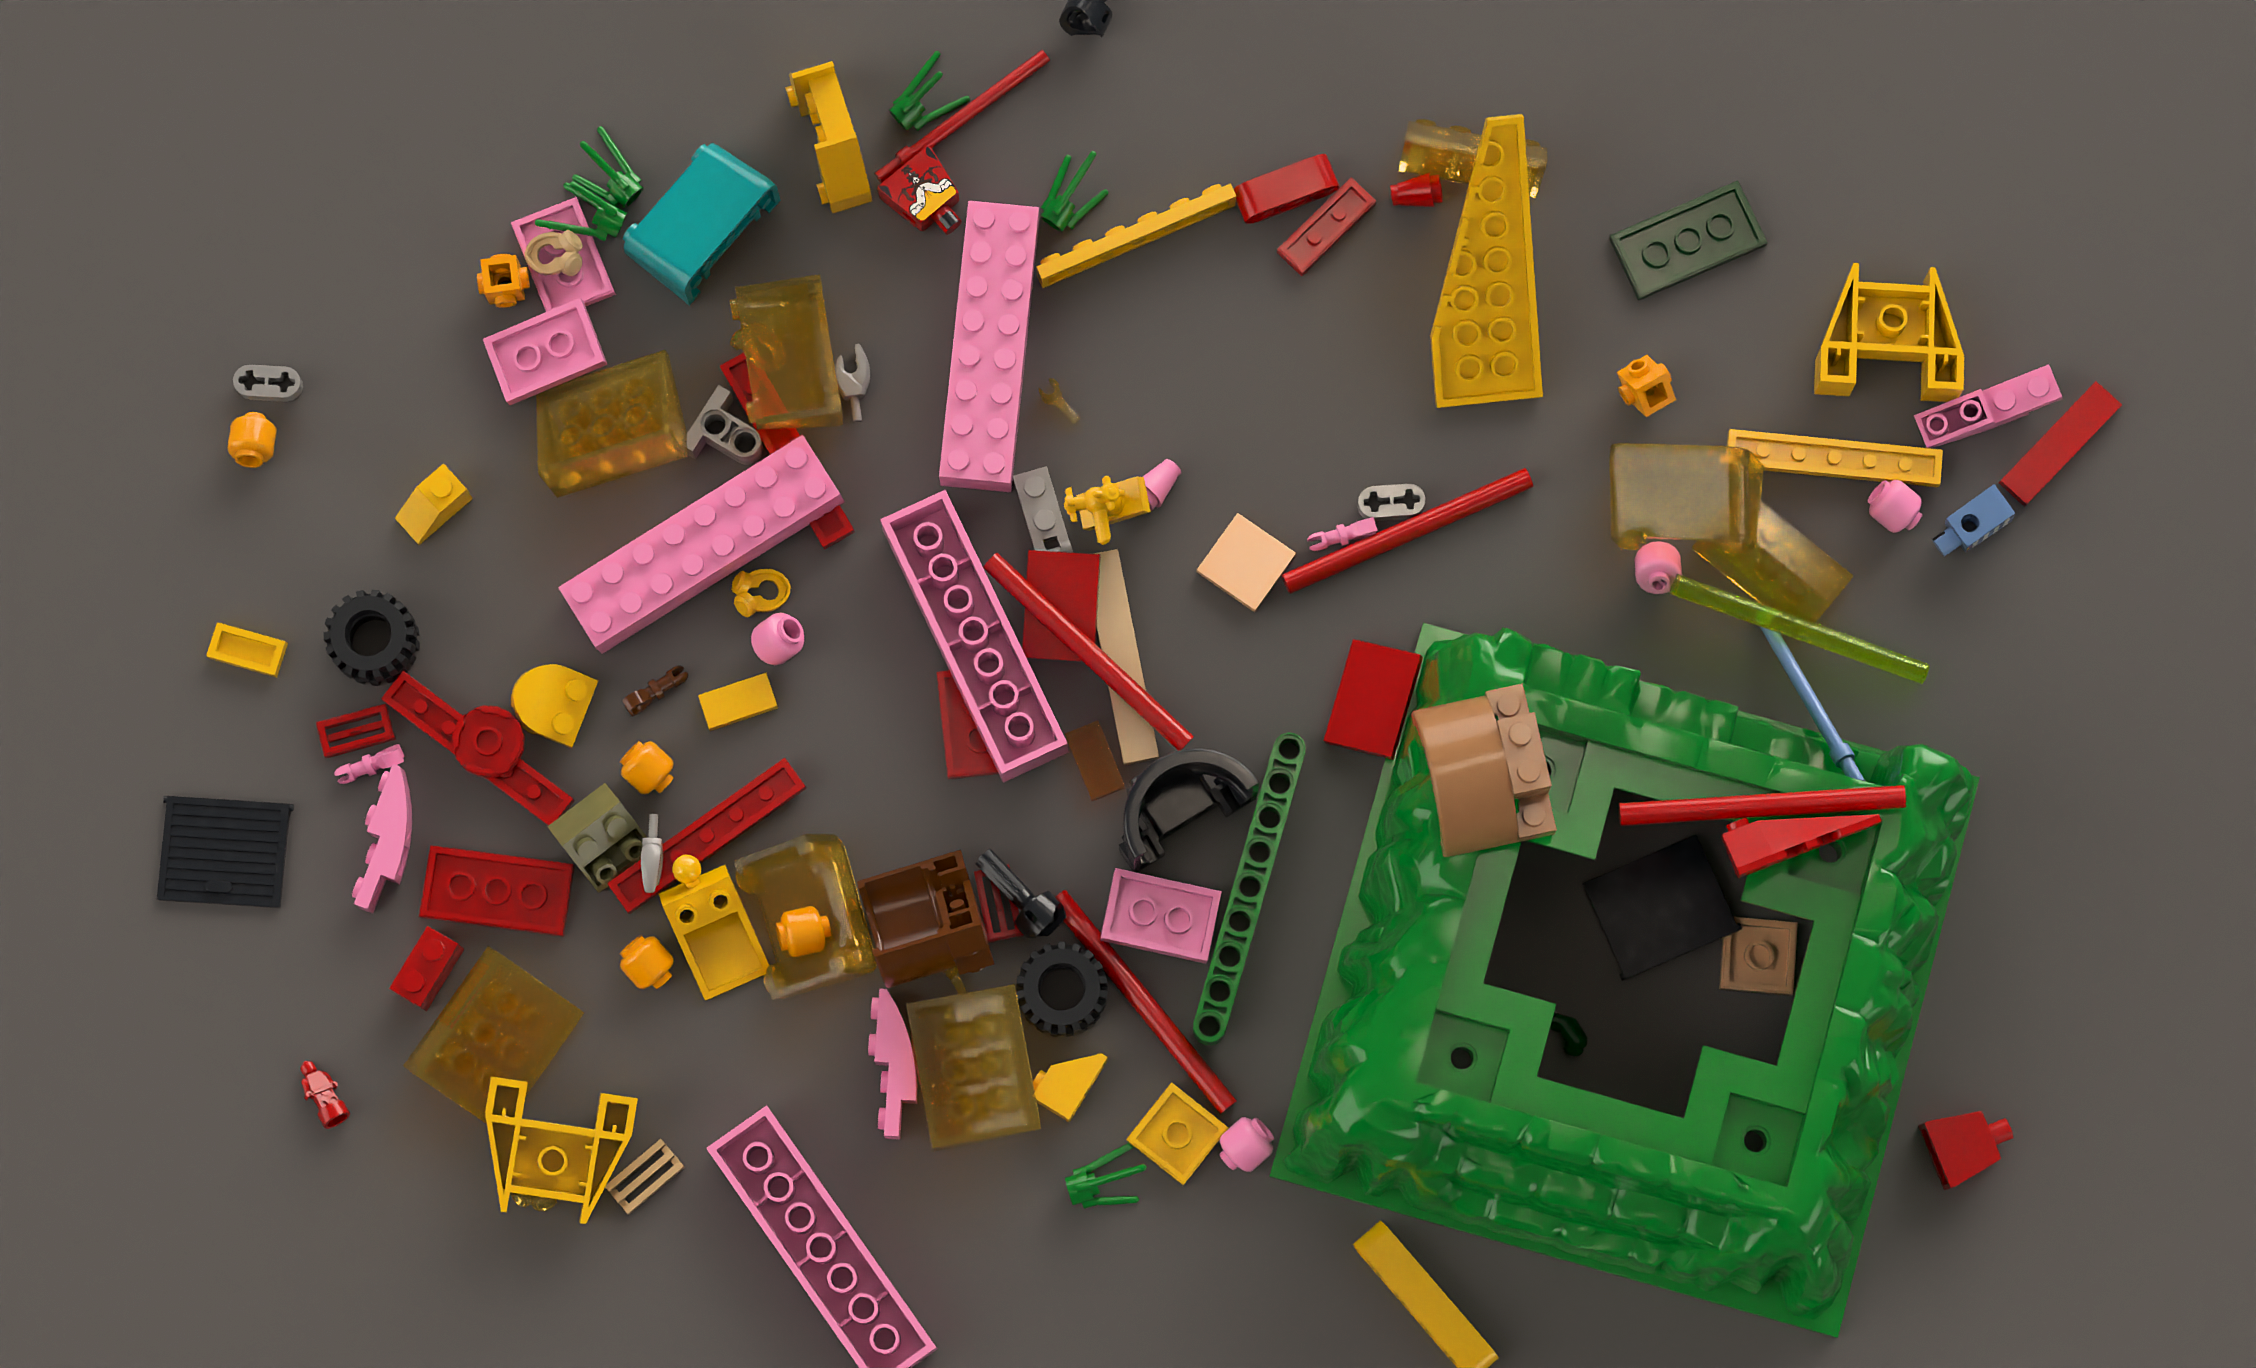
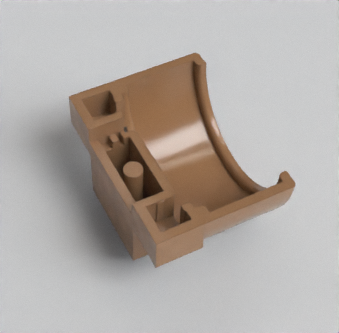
[1411,683,1557,857]

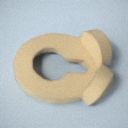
[525,230,583,276]

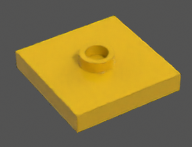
[1126,1082,1229,1186]

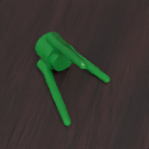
[889,51,970,131]
[572,126,644,208]
[1040,151,1108,232]
[535,181,628,242]
[1065,1143,1147,1209]

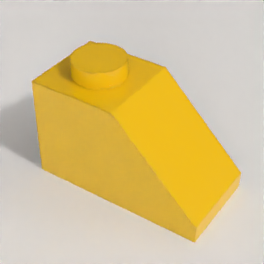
[395,463,473,545]
[1030,1053,1108,1123]

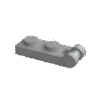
[1013,466,1073,553]

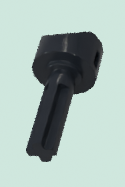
[1059,0,1113,37]
[975,849,1066,938]

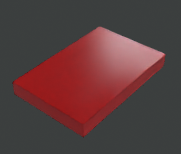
[1022,550,1101,661]
[1323,639,1423,760]
[937,670,999,779]

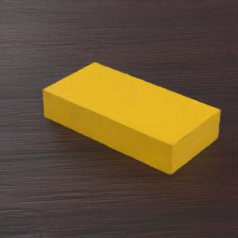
[206,622,288,678]
[698,673,778,731]

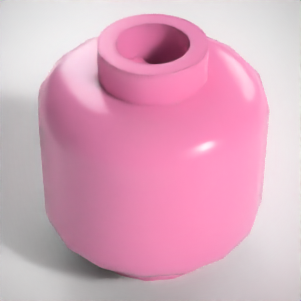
[1868,480,1922,533]
[1634,541,1682,595]
[751,612,805,666]
[1219,1117,1274,1172]

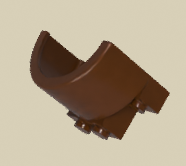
[857,849,995,988]

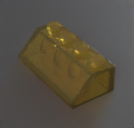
[1692,486,1854,638]

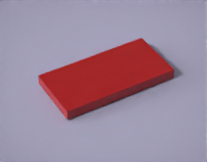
[419,845,575,937]

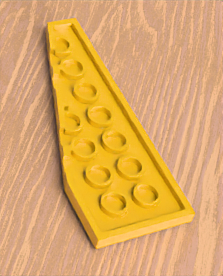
[1430,114,1543,408]

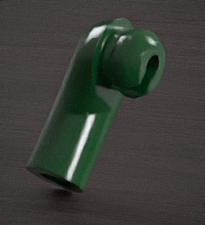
[1550,1012,1587,1056]

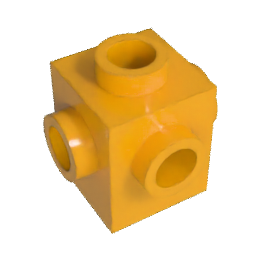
[477,254,530,308]
[1617,355,1676,417]

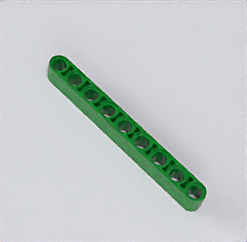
[1193,732,1306,1046]

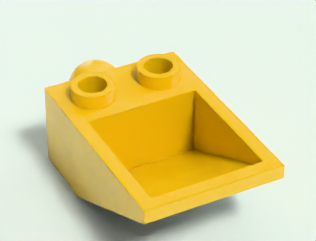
[659,855,772,1001]

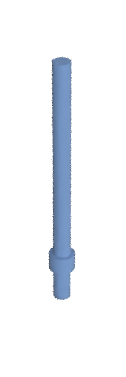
[1754,609,1865,781]

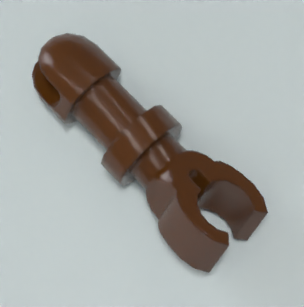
[622,665,688,717]

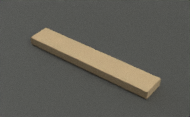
[1094,549,1159,765]

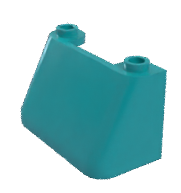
[622,143,781,306]

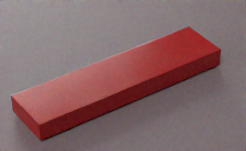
[1999,381,2122,507]

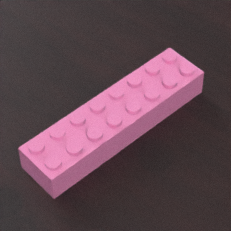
[939,201,1040,492]
[558,435,845,654]
[880,490,1069,783]
[706,1105,938,1368]

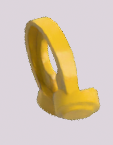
[731,569,791,617]

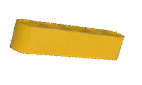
[1352,1220,1499,1368]

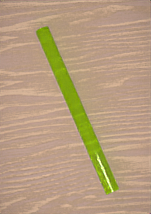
[1670,574,1930,684]

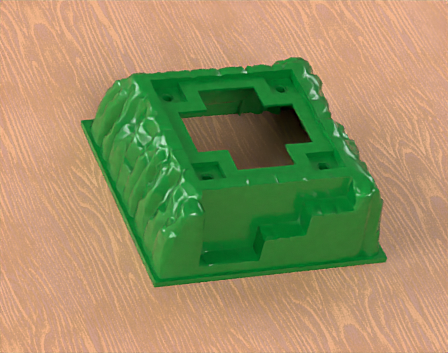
[1269,623,1980,1338]

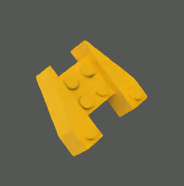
[785,61,872,214]
[1814,263,1964,402]
[485,1076,638,1224]

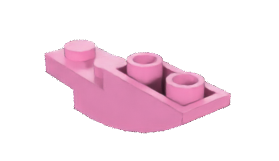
[1914,364,2062,448]
[352,764,412,913]
[868,989,918,1139]

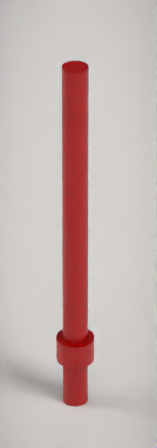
[874,50,1050,183]

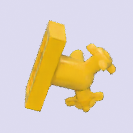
[1064,476,1151,545]

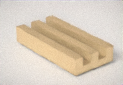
[605,1139,685,1215]

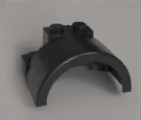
[1119,748,1260,873]

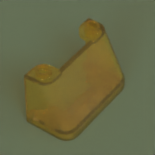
[730,274,843,430]
[1609,443,1764,554]
[734,834,876,1000]

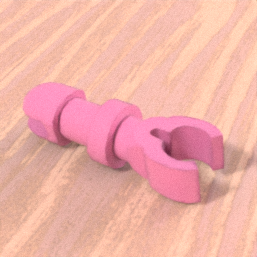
[1307,517,1378,551]
[334,744,405,784]

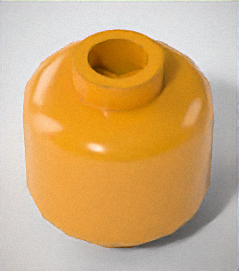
[227,412,277,468]
[620,741,674,795]
[776,906,831,958]
[620,935,674,989]

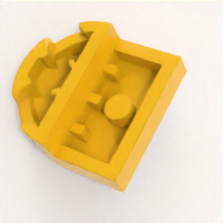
[511,664,598,748]

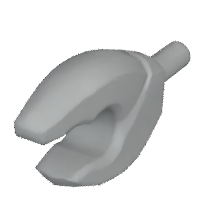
[833,344,871,422]
[641,814,663,893]

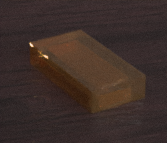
[1065,720,1125,801]

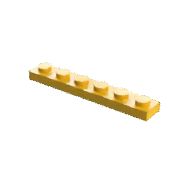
[1036,183,1236,288]
[1725,429,1943,487]

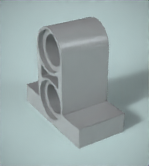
[681,385,763,465]

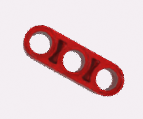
[1234,154,1340,224]

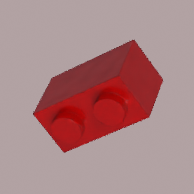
[389,926,464,1012]

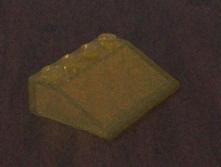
[1399,119,1547,198]
[536,350,688,498]
[403,946,584,1124]
[906,984,1041,1152]

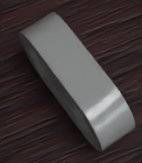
[233,365,303,402]
[1357,484,1426,521]

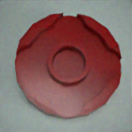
[451,705,525,778]

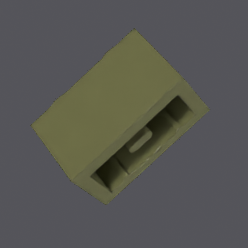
[547,783,648,893]

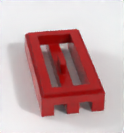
[316,703,396,759]
[974,864,1024,943]

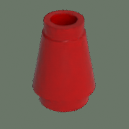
[1390,172,1443,207]

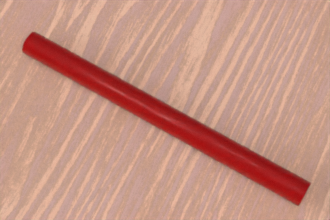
[1281,468,1533,594]
[983,553,1194,751]
[1619,785,1906,826]
[1055,890,1237,1115]

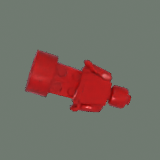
[300,1061,350,1129]

